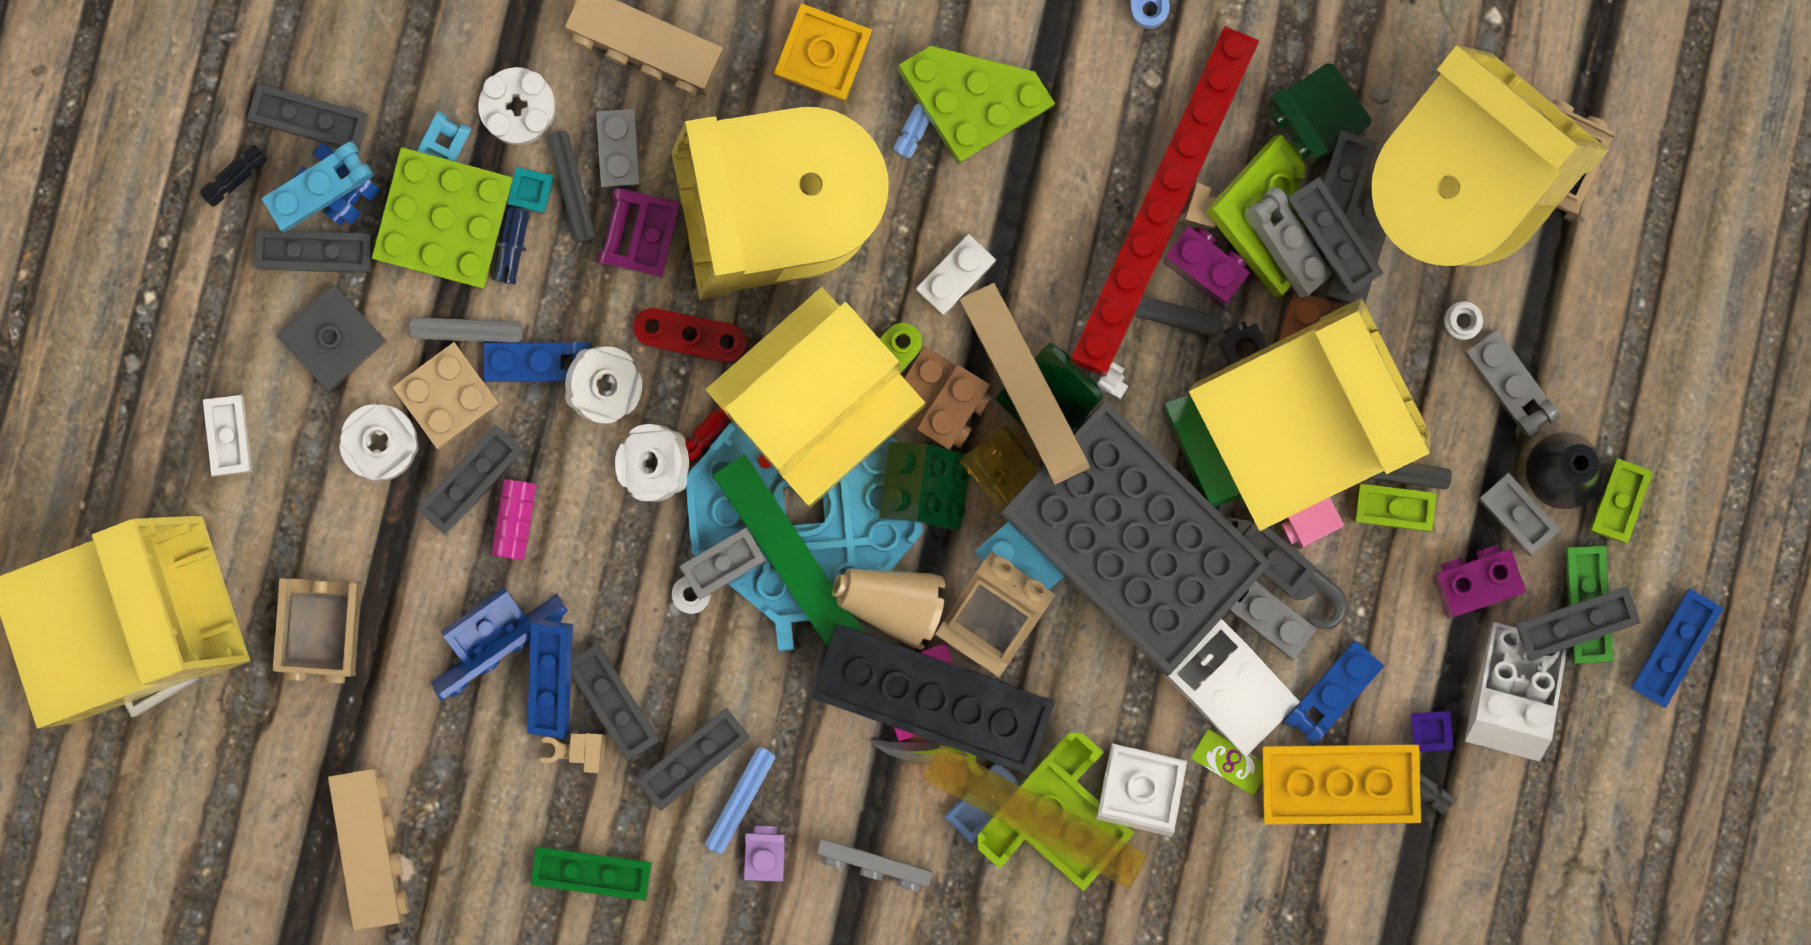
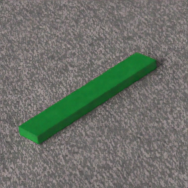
[712,454,865,646]

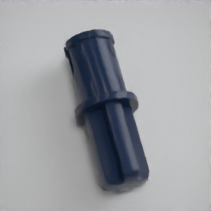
[492,207,530,285]

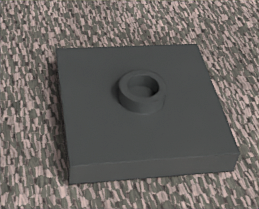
[277,284,386,393]

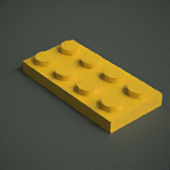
[1263,744,1421,824]

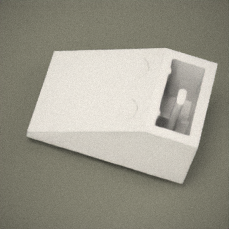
[1163,619,1300,757]
[1465,622,1567,762]

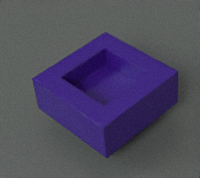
[1410,711,1453,752]

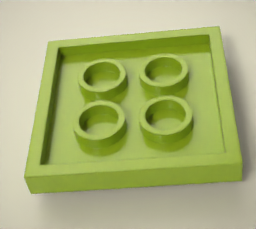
[371,147,513,289]

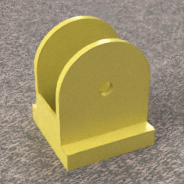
[1372,45,1609,266]
[671,107,889,300]

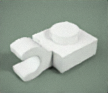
[1089,362,1128,403]

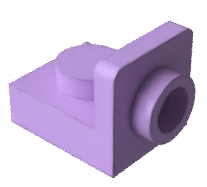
[744,826,785,882]

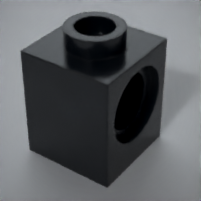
[1219,321,1268,366]

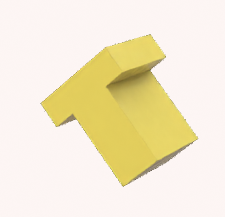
[705,287,926,508]
[1189,297,1431,531]
[0,516,250,729]

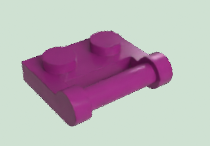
[596,188,681,278]

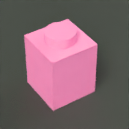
[1280,497,1345,549]

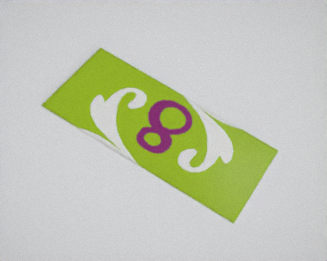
[1191,729,1263,796]

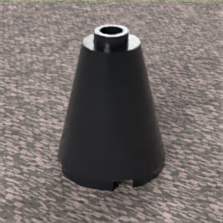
[1526,433,1603,509]

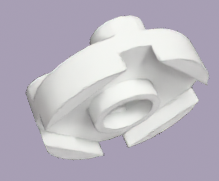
[478,67,556,145]
[565,346,642,424]
[340,404,419,482]
[615,424,689,502]

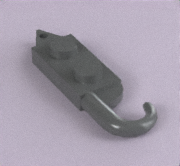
[1226,517,1348,629]

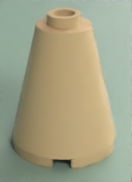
[832,569,945,650]

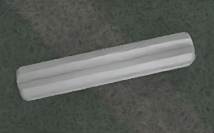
[409,317,523,343]

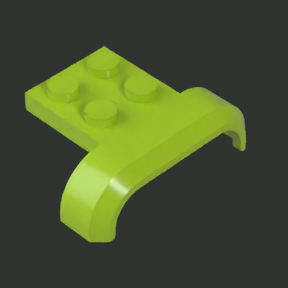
[977,732,1135,891]

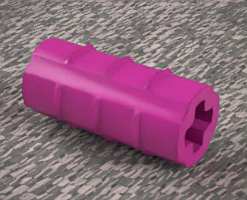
[492,479,537,561]

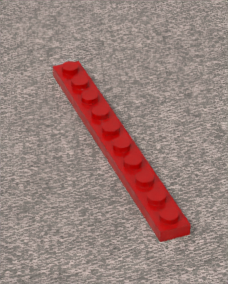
[1071,26,1259,377]

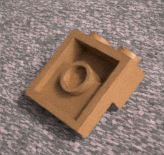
[904,346,992,450]

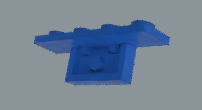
[431,587,568,700]

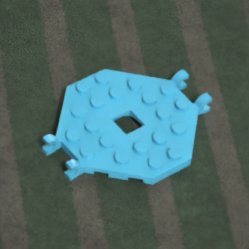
[686,422,923,651]

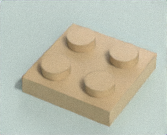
[392,342,501,450]

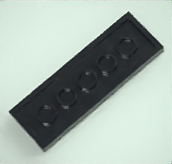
[809,623,1055,774]

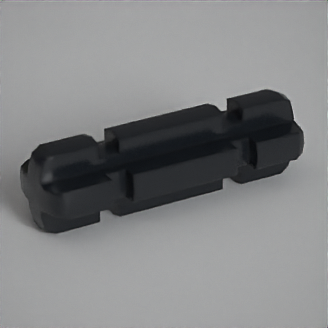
[200,145,267,207]

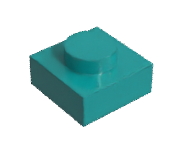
[507,167,554,215]

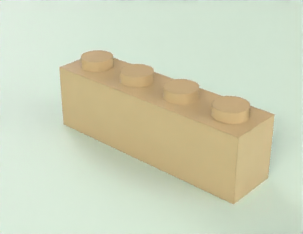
[565,0,725,97]
[328,769,409,931]

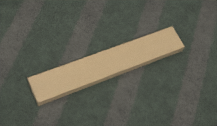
[960,283,1090,485]

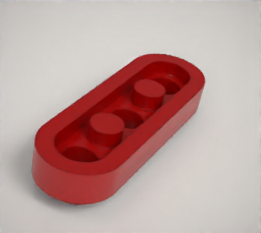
[633,308,747,363]

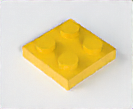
[774,3,873,103]

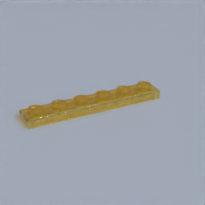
[923,744,1148,889]

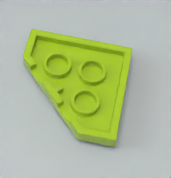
[897,46,1055,164]
[1205,134,1305,297]

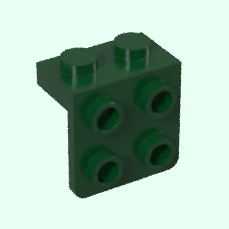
[1268,63,1371,166]
[995,343,1103,431]
[879,442,971,531]

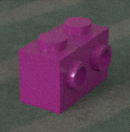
[1162,226,1250,308]
[1433,545,1526,619]

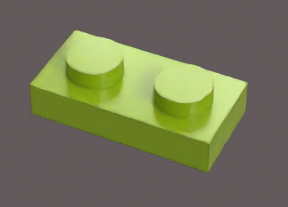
[1589,458,1654,544]
[1354,484,1437,532]

